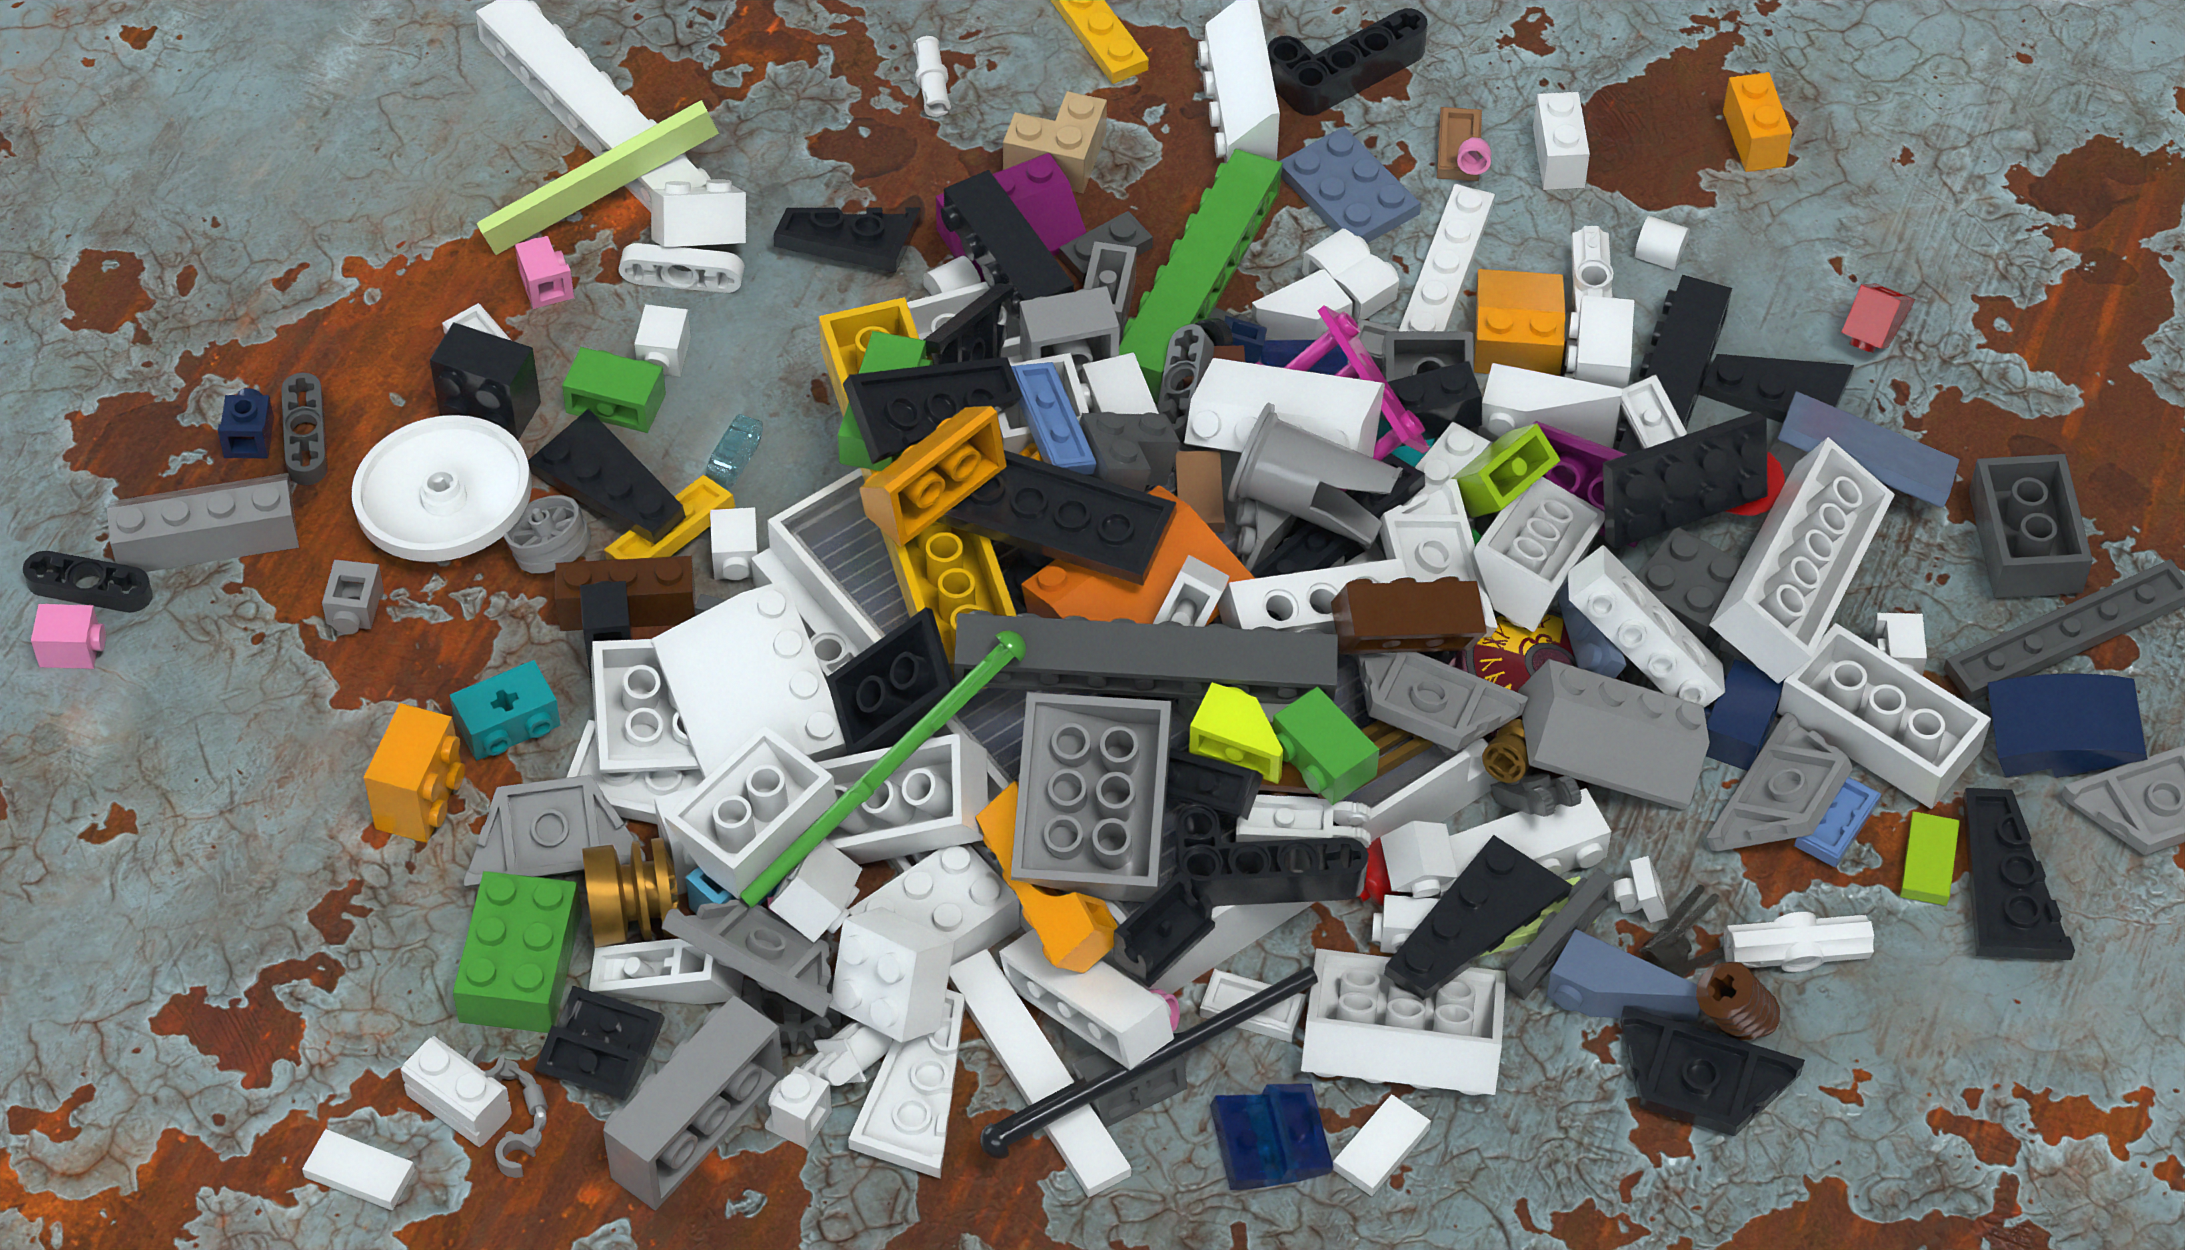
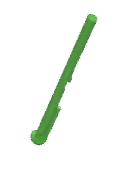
[740,630,1026,908]

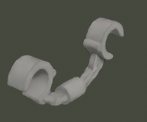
[466,1045,548,1178]

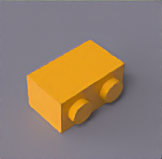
[1723,72,1792,172]

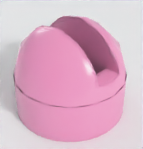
[1457,137,1492,175]

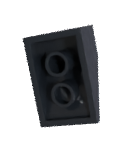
[826,607,956,755]

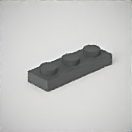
[1507,868,1614,1000]

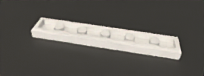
[948,949,1131,1198]

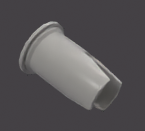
[1227,402,1403,549]

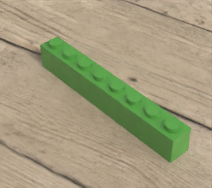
[1119,149,1283,405]

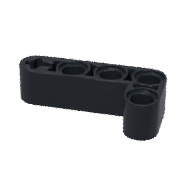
[1267,8,1428,116]
[1175,804,1369,906]

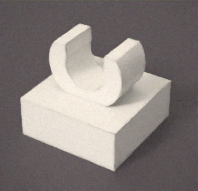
[1614,856,1668,923]

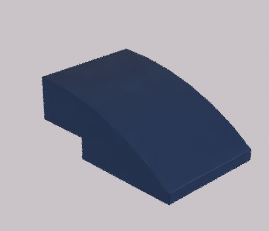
[1987,673,2148,778]

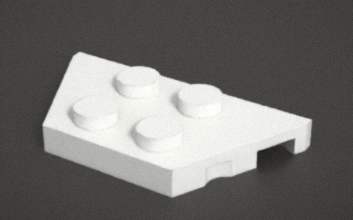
[1379,479,1498,637]

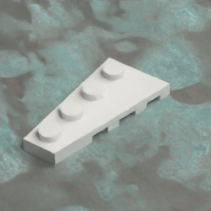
[848,989,965,1179]

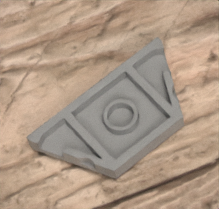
[1356,652,1528,751]
[1706,713,1853,851]
[2062,745,2185,855]
[464,775,646,888]
[661,898,832,1017]

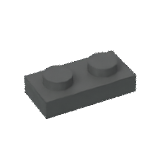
[1059,211,1153,285]

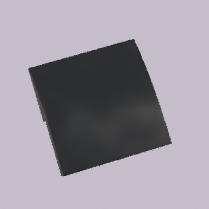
[535,986,665,1101]

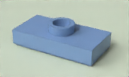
[1794,777,1881,868]

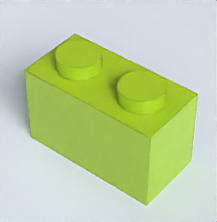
[1451,423,1561,518]

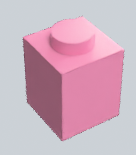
[31,604,106,669]

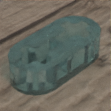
[706,414,763,490]

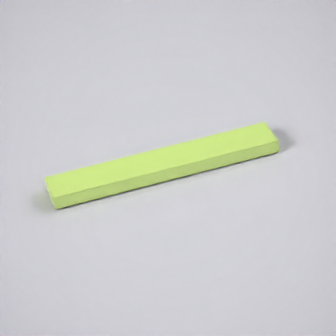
[477,100,719,255]

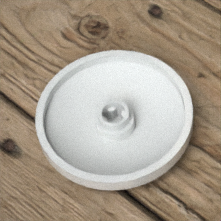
[352,415,532,562]

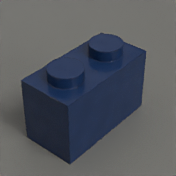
[1704,659,1787,771]

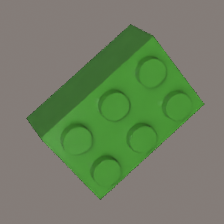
[453,871,582,1033]

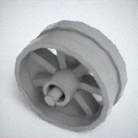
[504,495,591,573]

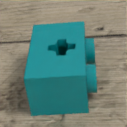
[449,660,561,761]

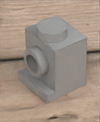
[322,560,384,634]

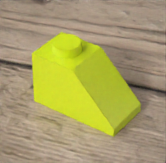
[1189,682,1283,784]

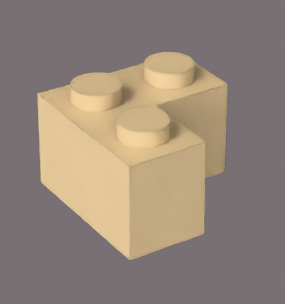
[1003,91,1107,194]

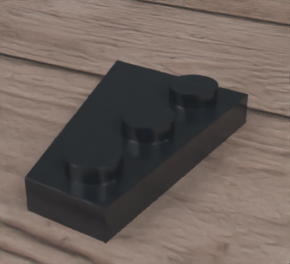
[1700,354,1854,423]

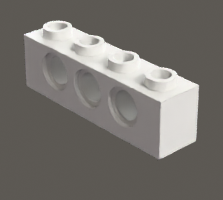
[1568,545,1725,707]
[1217,558,1407,634]

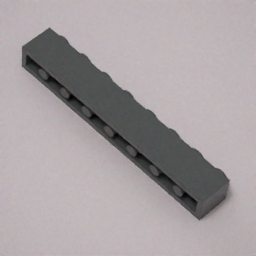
[954,610,1338,704]

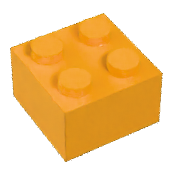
[363,703,465,843]

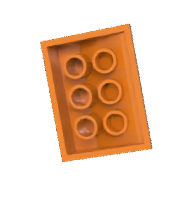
[1021,485,1255,626]

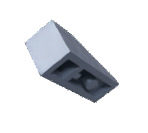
[1546,929,1702,1021]

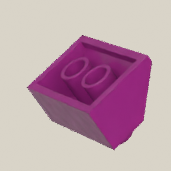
[936,153,1086,283]
[1533,421,1641,548]

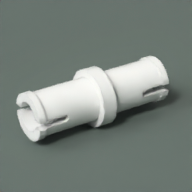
[913,36,951,117]

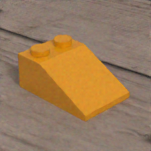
[1474,269,1565,376]

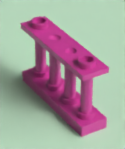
[1255,305,1430,492]

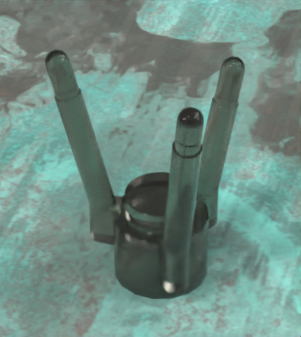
[1641,884,1725,978]

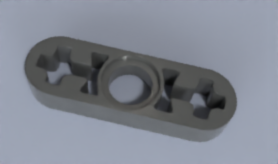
[1157,324,1214,443]
[281,373,328,485]

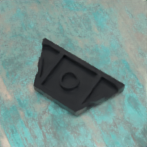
[923,283,1014,365]
[1620,1006,1805,1136]

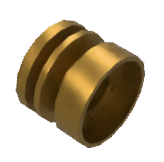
[582,837,680,948]

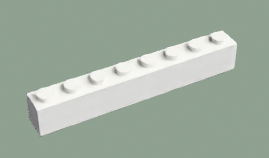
[476,0,711,212]

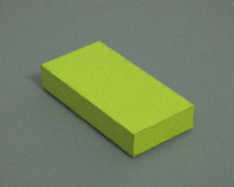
[1900,812,1960,906]

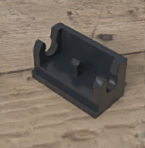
[1113,871,1215,988]

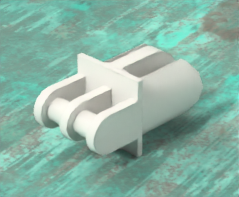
[800,1021,892,1086]

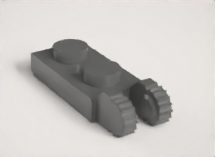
[1490,767,1582,817]

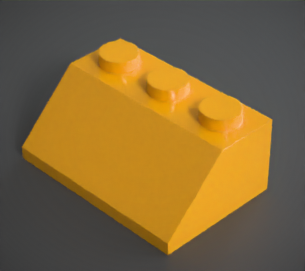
[859,406,1007,547]

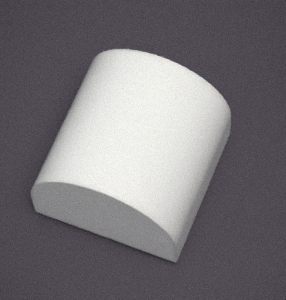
[1634,216,1690,270]
[923,255,981,296]

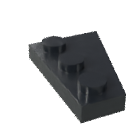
[774,207,921,273]

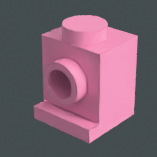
[515,236,574,309]

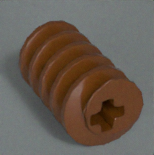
[1696,962,1780,1041]

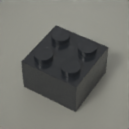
[430,322,541,441]

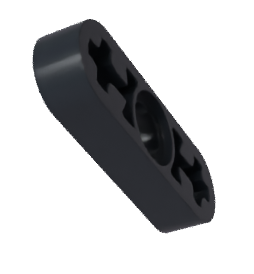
[23,551,153,613]

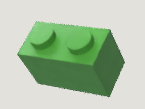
[562,347,666,433]
[1272,686,1380,806]

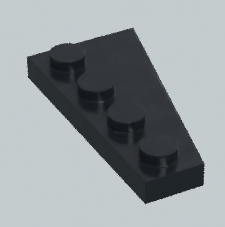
[843,357,1022,465]
[528,408,686,544]
[1963,788,2075,960]
[1384,835,1573,1001]

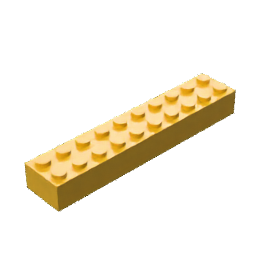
[819,297,1017,689]

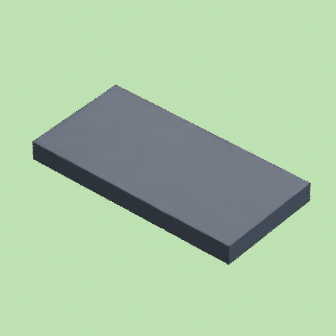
[1777,391,1960,508]

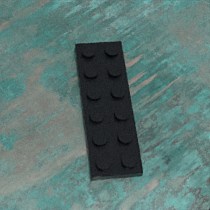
[935,450,1177,586]

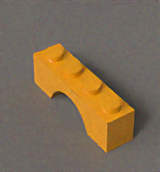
[975,781,1118,973]

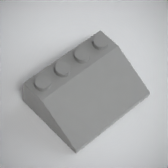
[1011,692,1172,902]

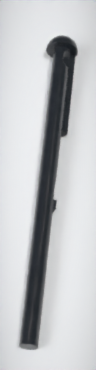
[980,966,1318,1159]

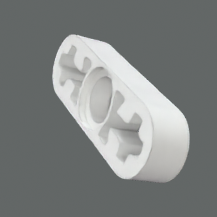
[619,243,745,293]

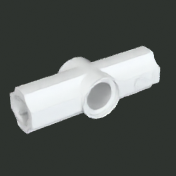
[1571,226,1614,313]
[1723,912,1874,972]

